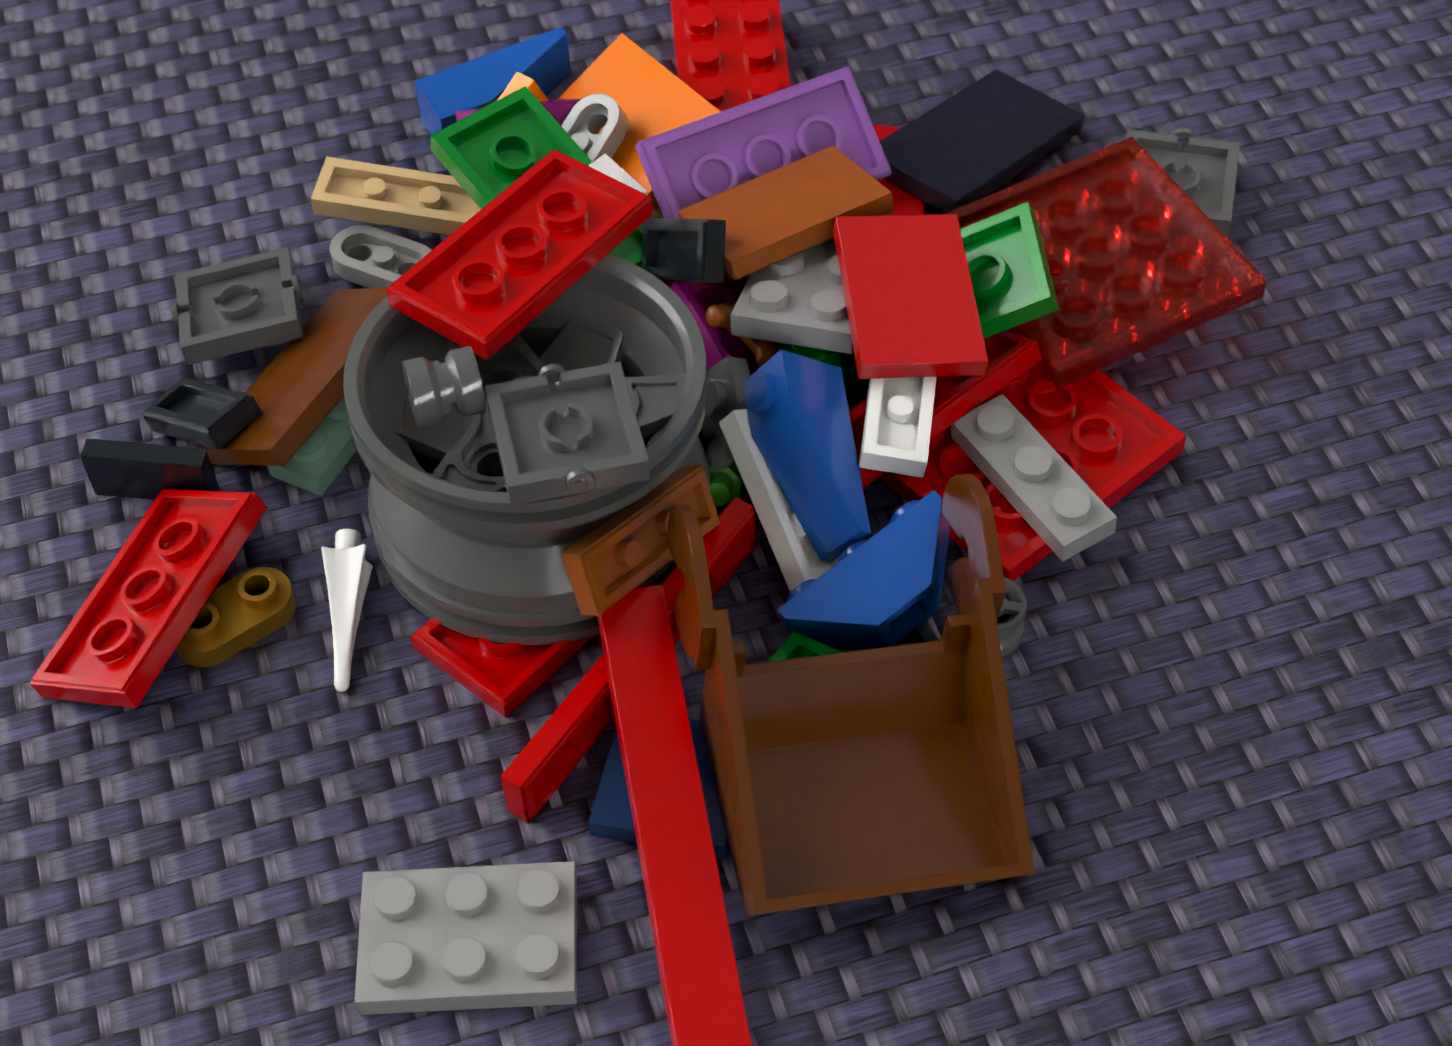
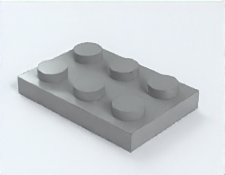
[730,238,853,354]
[354,861,577,1015]

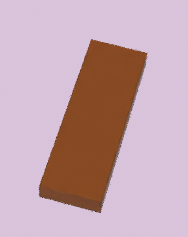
[561,464,720,616]

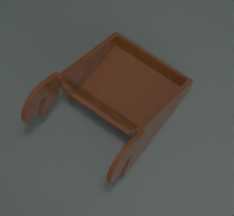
[667,473,1035,917]

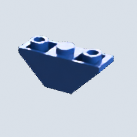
[777,490,950,649]

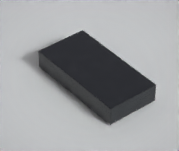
[641,218,726,283]
[142,377,263,450]
[80,439,220,500]

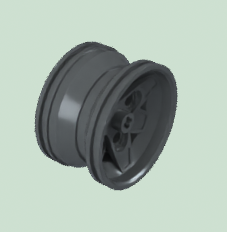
[343,254,710,645]

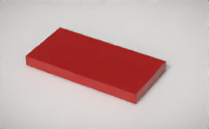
[386,149,653,361]
[29,489,267,708]

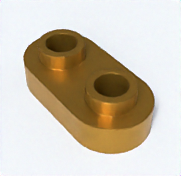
[176,567,296,667]

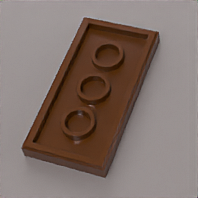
[196,287,387,466]

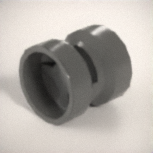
[402,346,486,428]

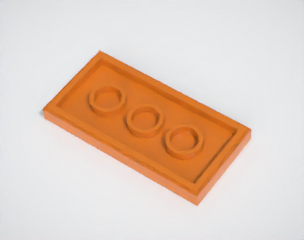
[558,33,721,210]

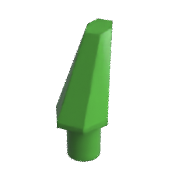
[706,440,742,506]

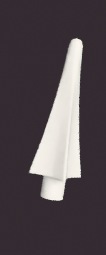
[321,529,373,692]

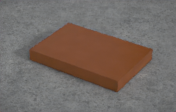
[678,145,894,280]

